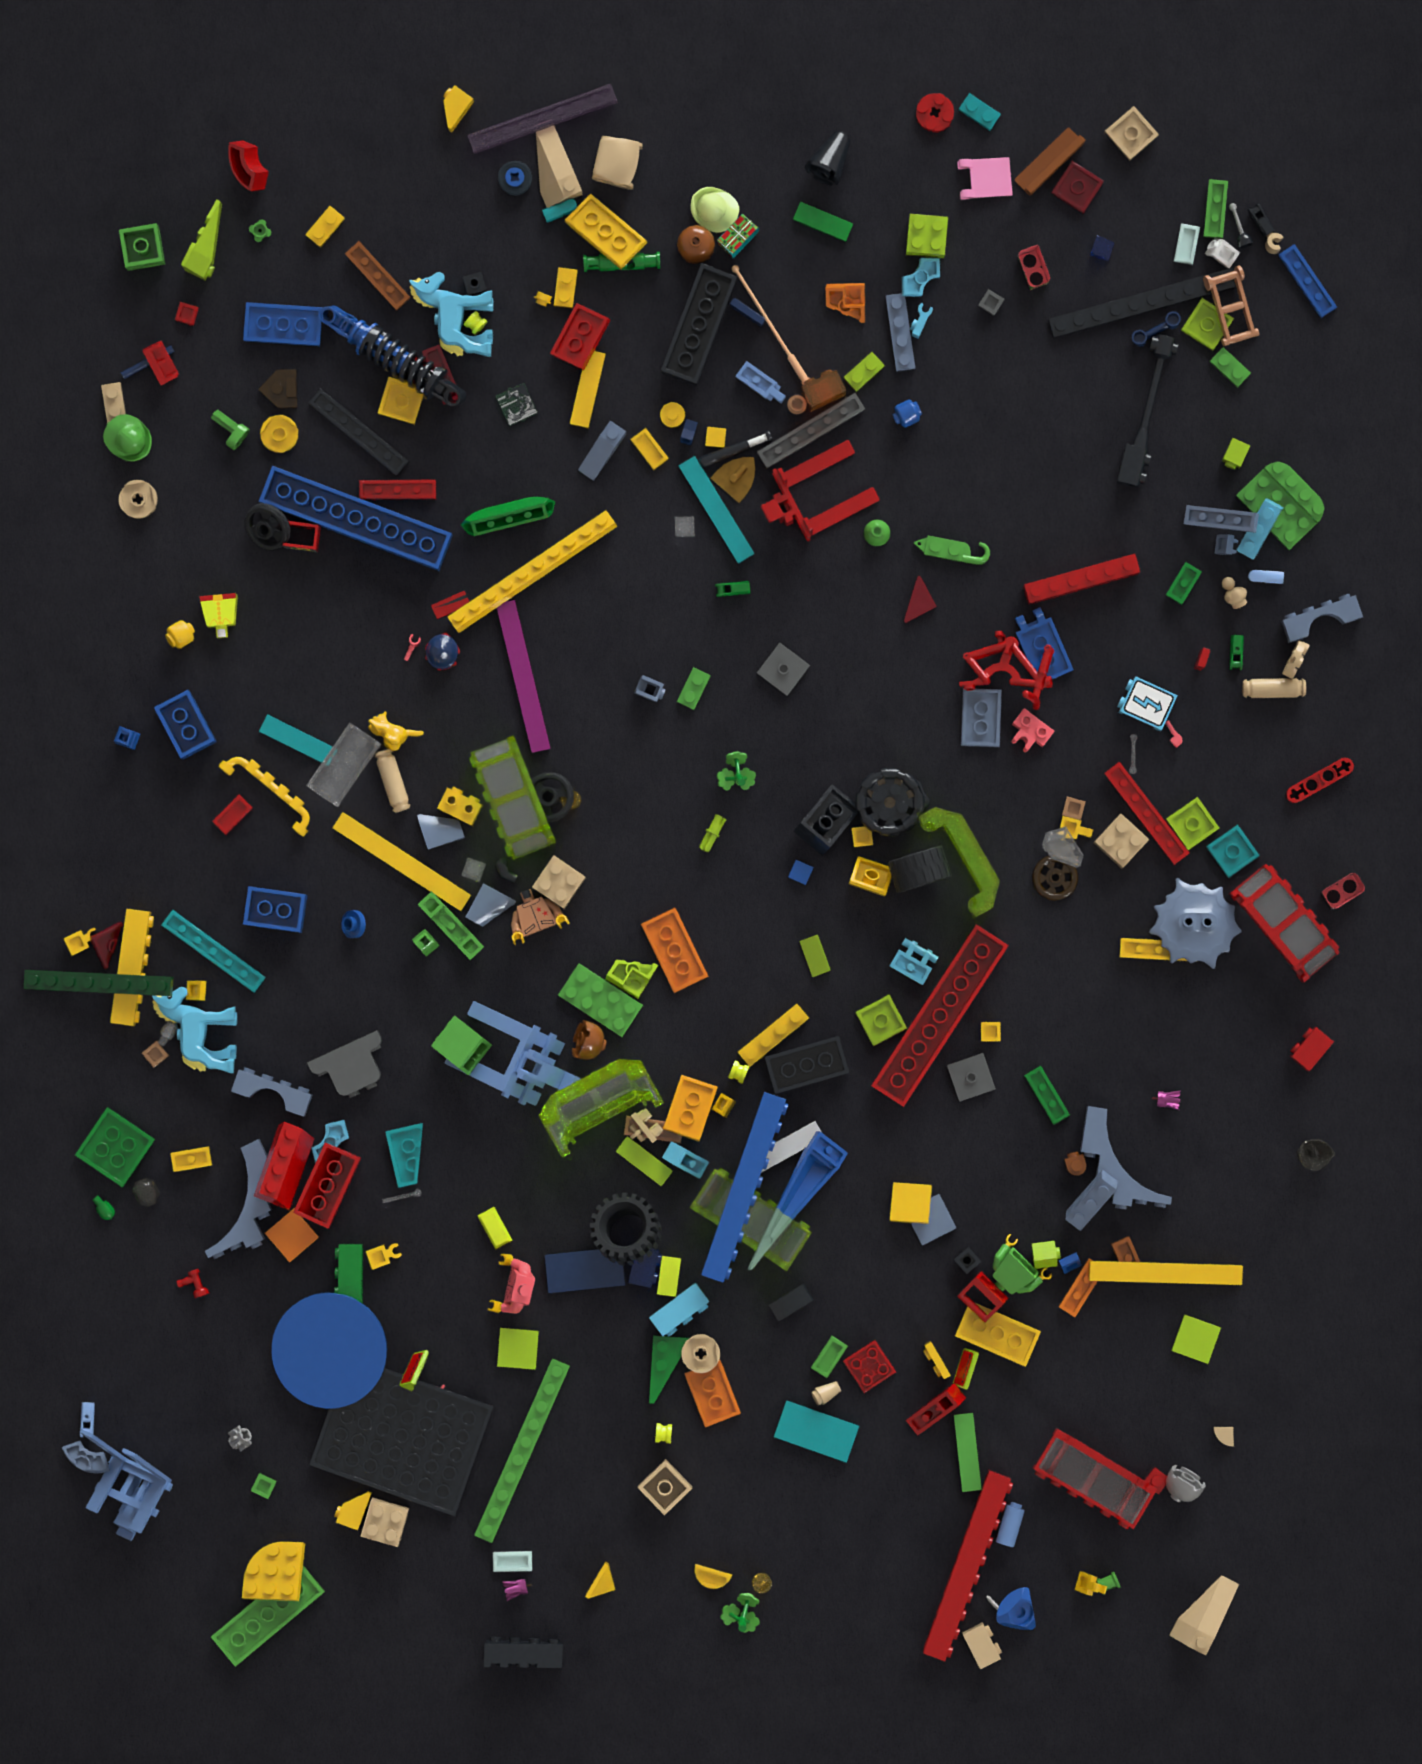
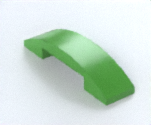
[418,891,484,960]

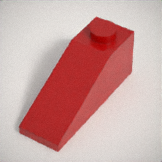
[906,1383,966,1436]

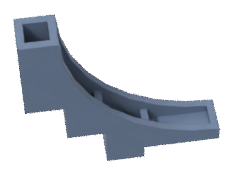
[1080,1106,1172,1209]
[205,1139,272,1259]

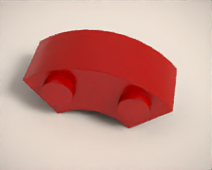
[228,140,269,191]

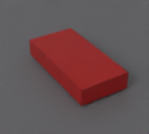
[1194,647,1210,671]
[212,794,253,835]

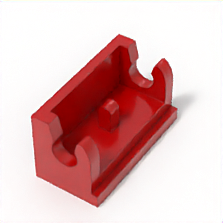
[143,340,179,385]

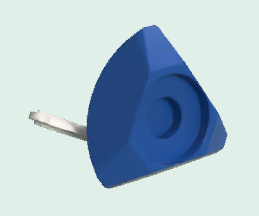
[986,1587,1036,1630]

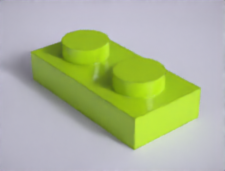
[844,352,885,392]

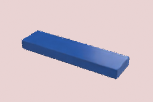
[1278,244,1337,318]

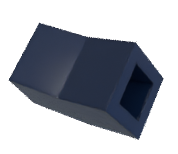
[680,419,698,445]

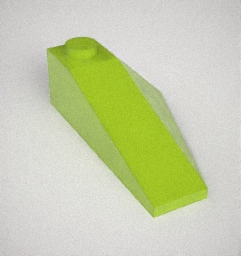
[181,200,222,281]

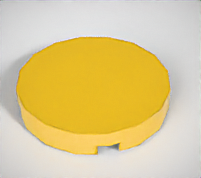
[260,415,298,453]

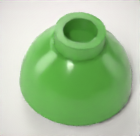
[864,520,890,546]

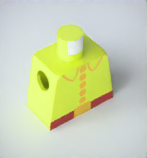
[199,593,238,638]

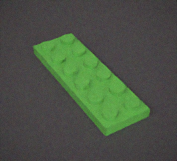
[211,1565,325,1667]

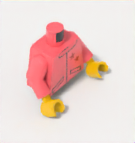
[488,1254,535,1314]

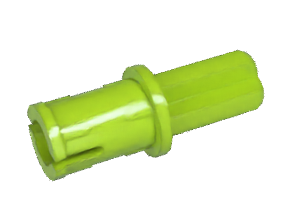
[699,814,726,852]

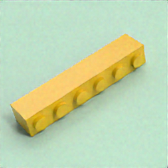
[110,909,154,1026]

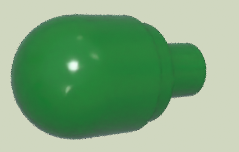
[92,1195,115,1220]

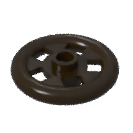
[1032,855,1078,901]

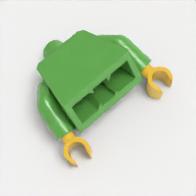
[992,1234,1052,1294]

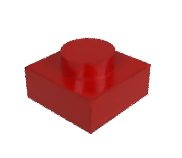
[1144,1467,1167,1494]

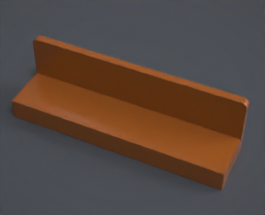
[1015,128,1086,196]

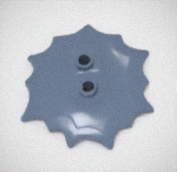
[1149,878,1242,969]

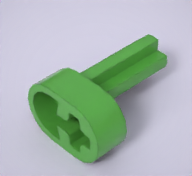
[211,409,250,450]

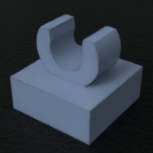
[1214,534,1238,555]

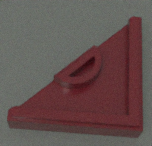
[904,576,937,623]
[89,922,123,970]

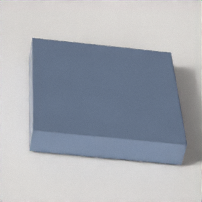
[911,1194,956,1245]

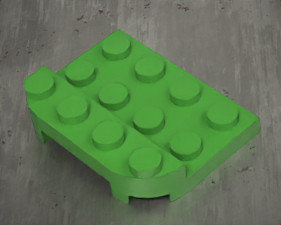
[1236,462,1324,550]

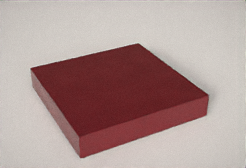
[1051,161,1104,214]

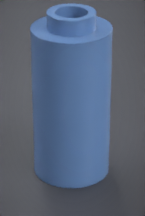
[995,1502,1025,1547]

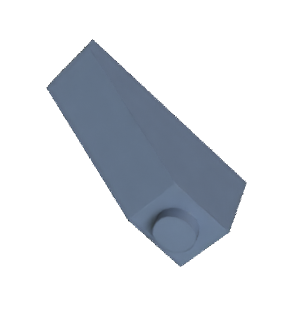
[578,421,626,481]

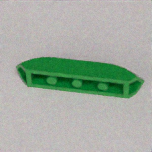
[461,497,555,536]

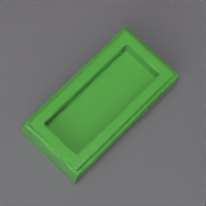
[811,1336,848,1378]

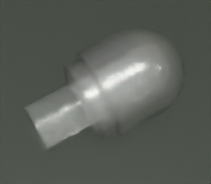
[158,1021,179,1046]

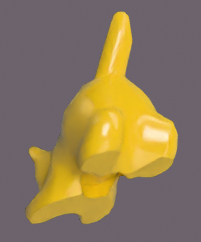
[368,711,424,751]

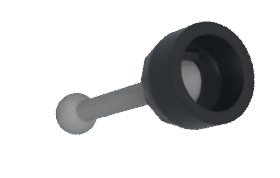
[1229,203,1254,249]

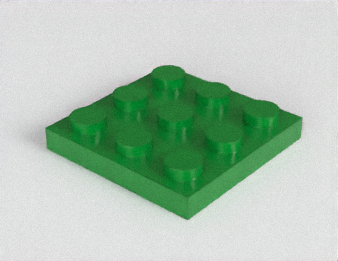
[75,1107,156,1187]

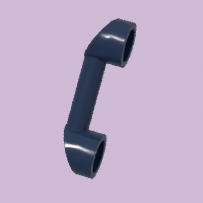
[1132,311,1181,347]

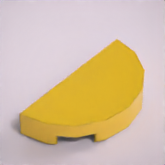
[695,1564,732,1589]

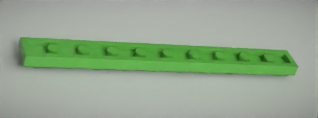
[475,1358,570,1543]

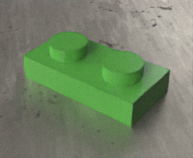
[1210,347,1251,388]
[677,667,711,710]

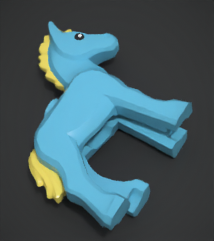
[409,272,494,357]
[152,987,237,1073]

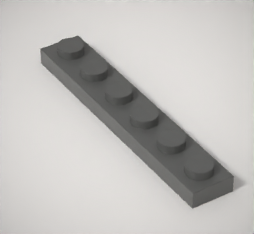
[757,393,865,469]

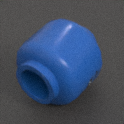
[892,400,922,428]

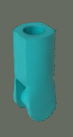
[542,199,577,223]

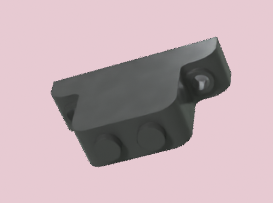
[307,1030,382,1098]

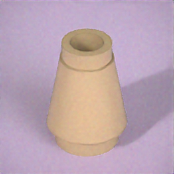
[811,1381,841,1406]

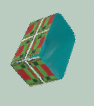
[717,214,759,258]

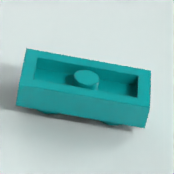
[959,93,1001,131]

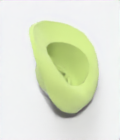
[691,187,739,233]

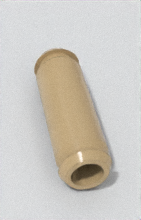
[1242,678,1306,698]
[375,749,410,813]

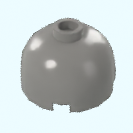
[1166,1465,1206,1502]

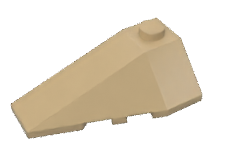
[536,124,583,208]
[1170,1575,1239,1655]

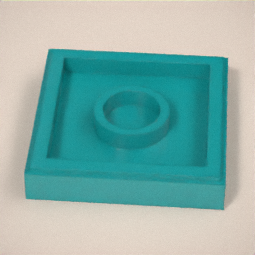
[1206,825,1260,878]

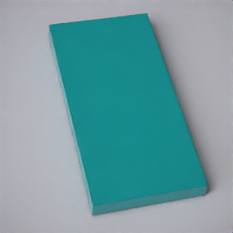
[774,1400,859,1463]

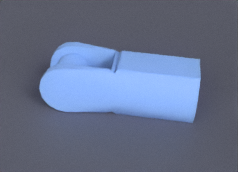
[1248,570,1284,584]
[80,1402,95,1437]

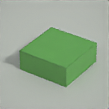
[251,1473,277,1499]

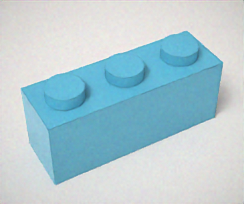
[1237,498,1284,559]
[649,1283,709,1337]

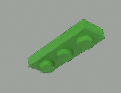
[1203,179,1228,239]

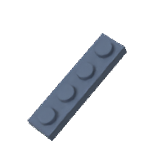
[885,293,915,372]
[1184,505,1259,533]

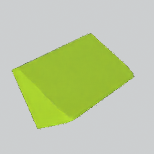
[799,934,831,977]

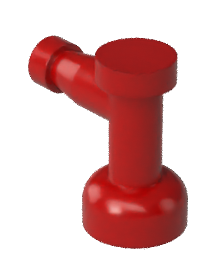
[177,1269,209,1298]

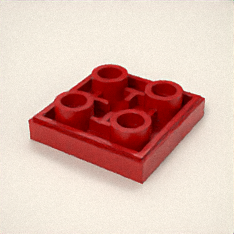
[843,1340,896,1393]

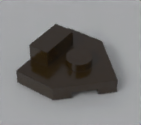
[258,369,298,409]

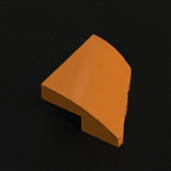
[825,283,865,323]

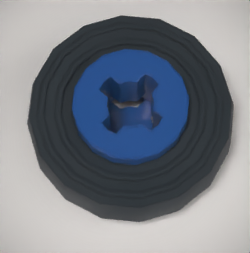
[498,161,532,196]

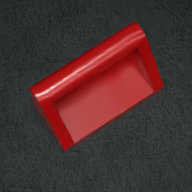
[957,1272,1008,1323]

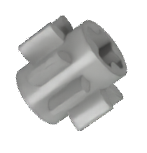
[228,1425,252,1451]

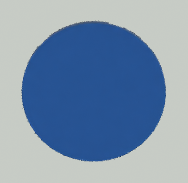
[272,1292,387,1409]

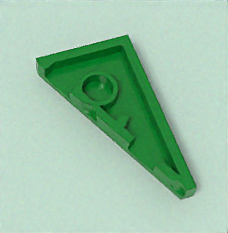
[649,1336,689,1404]

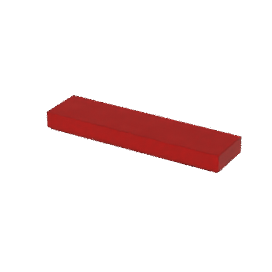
[359,480,436,500]

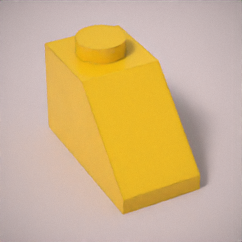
[443,85,474,132]
[334,1491,372,1530]

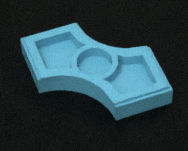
[901,258,940,297]
[312,1120,349,1163]

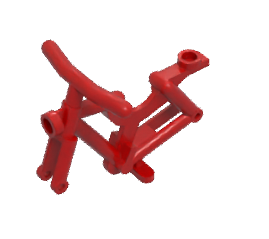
[959,631,1054,710]

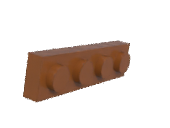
[345,241,410,311]

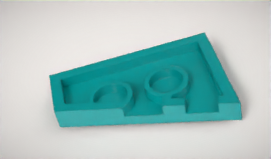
[385,1123,423,1188]

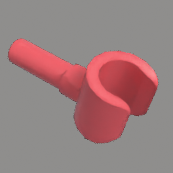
[404,634,421,661]
[1165,720,1182,747]

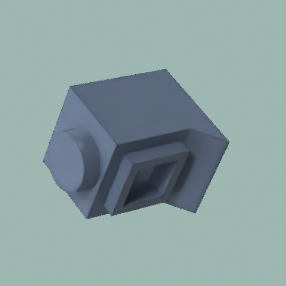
[634,675,665,702]

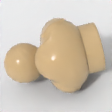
[1222,577,1247,609]

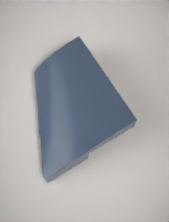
[417,814,465,850]
[466,883,516,927]

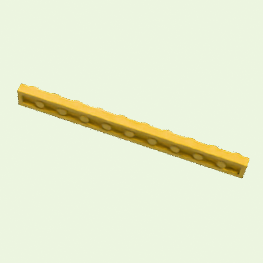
[448,511,617,633]

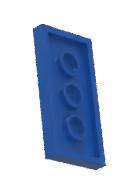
[243,302,322,346]

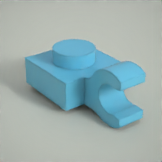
[910,303,933,339]

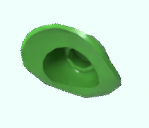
[103,414,152,462]

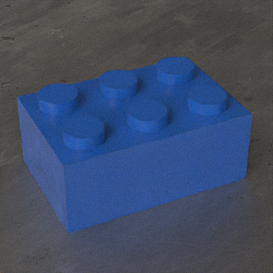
[154,690,217,760]
[243,886,307,933]

